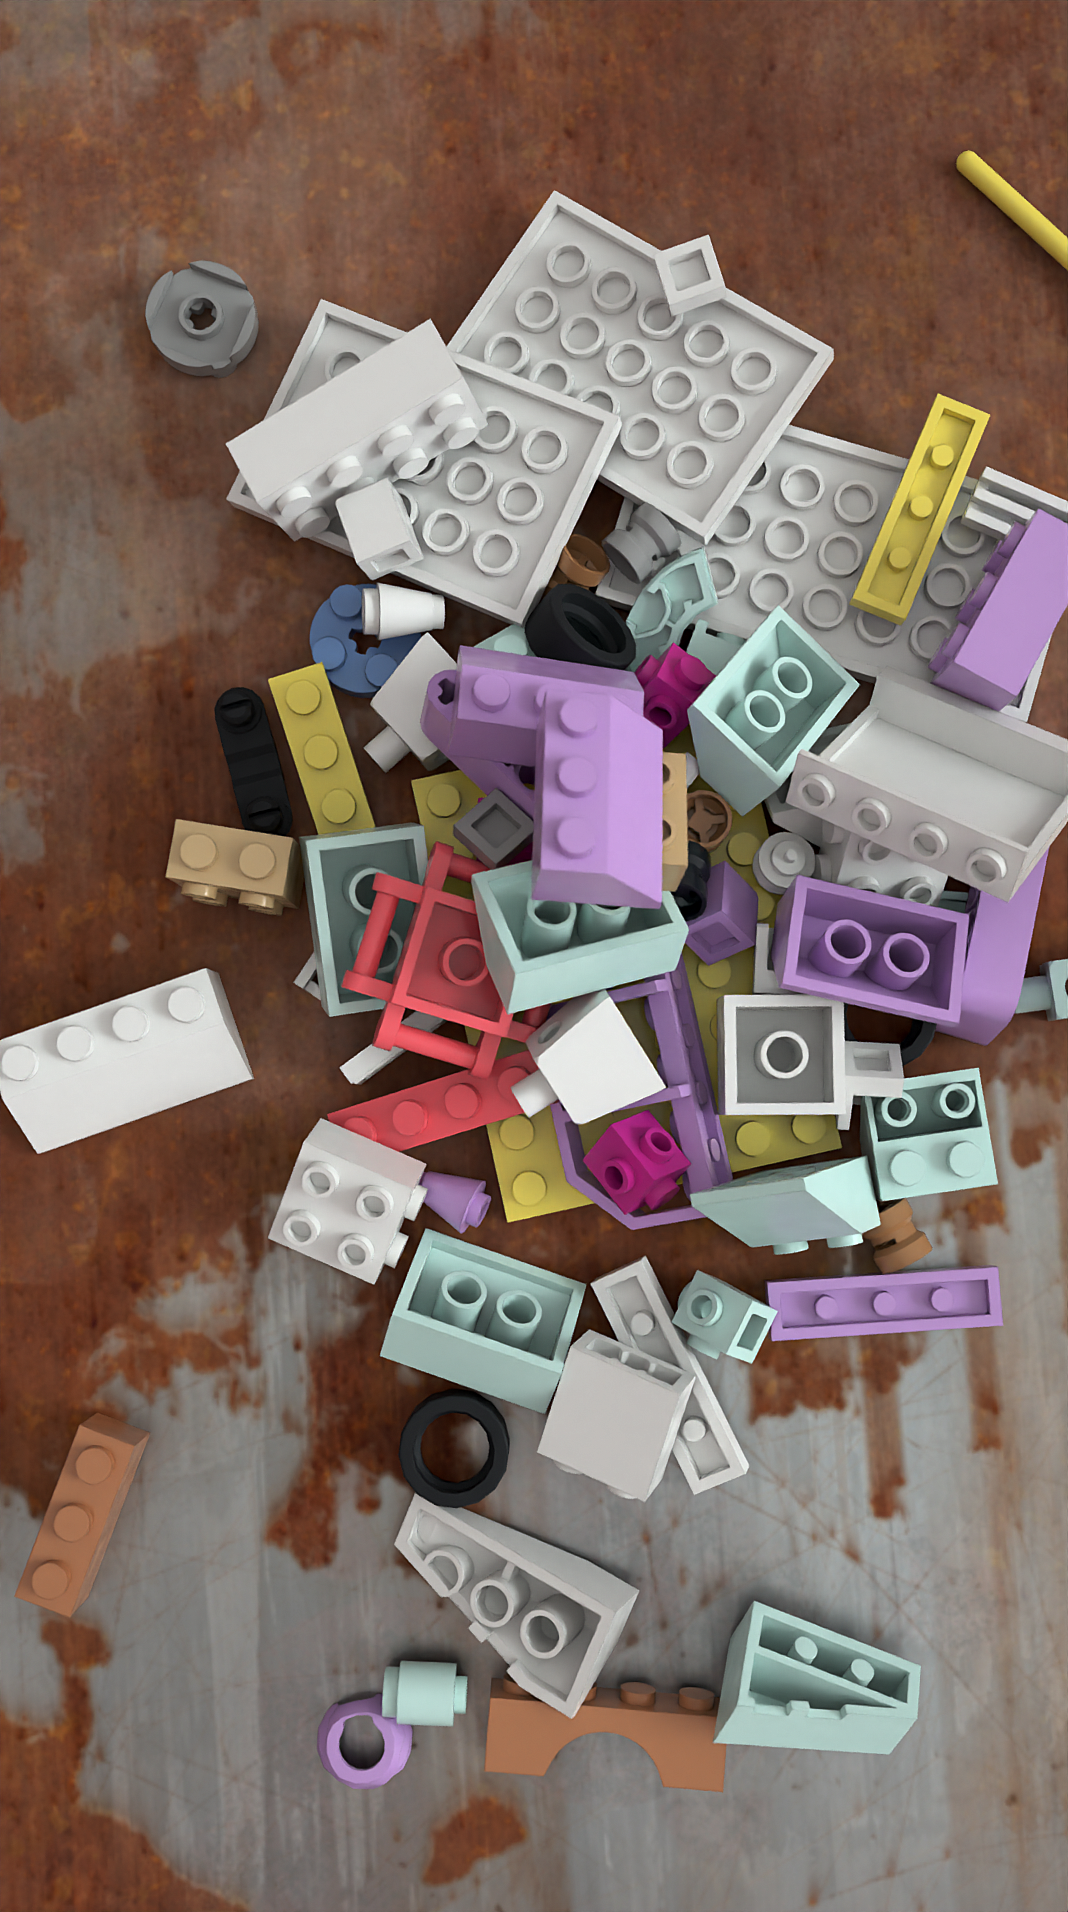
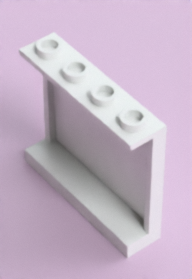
[785,666,1068,902]

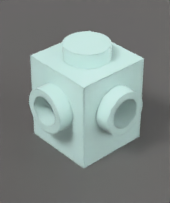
[671,1270,778,1363]

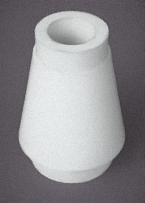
[362,582,445,640]

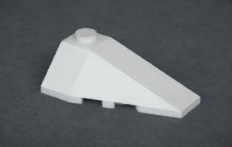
[394,1493,639,1719]

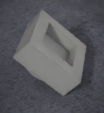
[453,788,534,870]

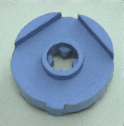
[310,584,421,698]

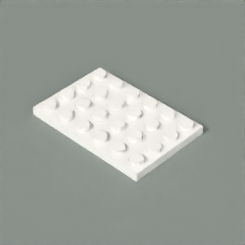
[447,190,834,546]
[227,299,622,628]

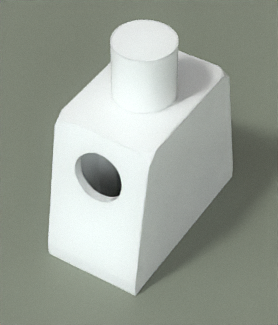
[363,632,457,773]
[510,989,666,1124]

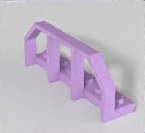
[546,952,733,1230]

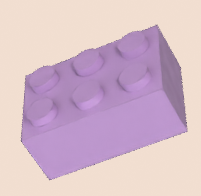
[928,508,1068,711]

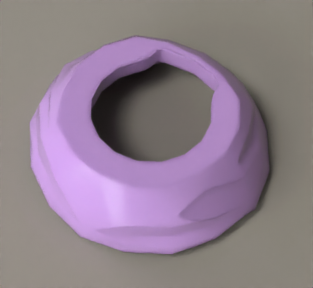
[317,1693,413,1789]

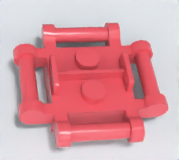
[341,841,551,1080]

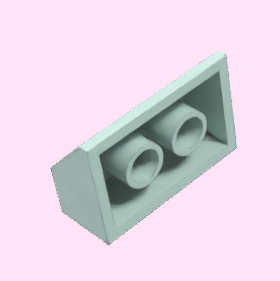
[687,605,860,817]
[471,860,689,1015]
[380,1228,587,1414]

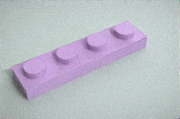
[764,1265,1003,1341]

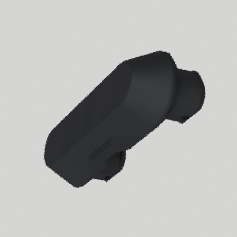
[214,687,293,836]

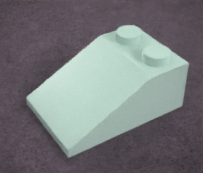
[690,1155,881,1255]

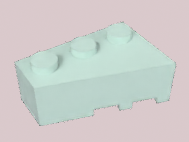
[713,1601,921,1755]

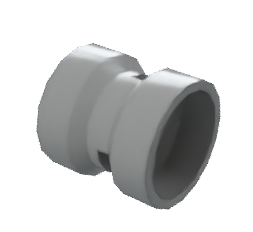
[602,502,682,584]

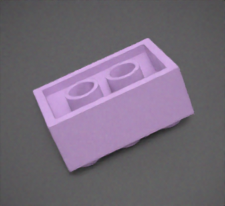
[448,645,644,767]
[531,689,663,909]
[771,875,969,1028]

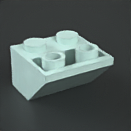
[860,1068,998,1201]

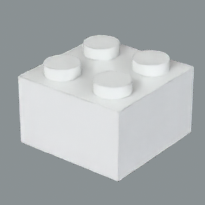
[717,995,846,1115]

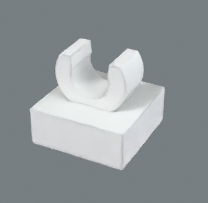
[653,234,726,316]

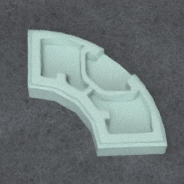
[624,547,718,672]

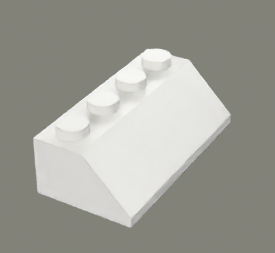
[0,968,254,1154]

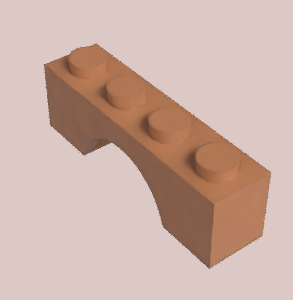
[484,1673,727,1792]

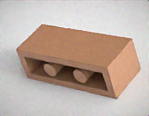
[14,1412,151,1618]

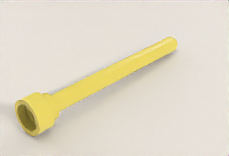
[956,151,1068,271]

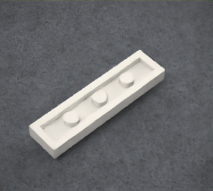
[590,1255,749,1495]

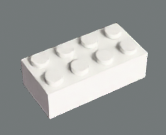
[226,319,488,542]

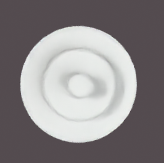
[752,832,815,895]

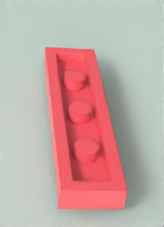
[327,1050,559,1152]

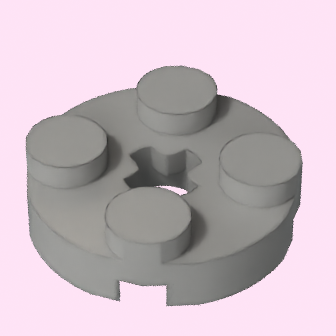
[145,260,259,378]

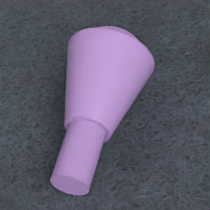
[418,1171,491,1234]

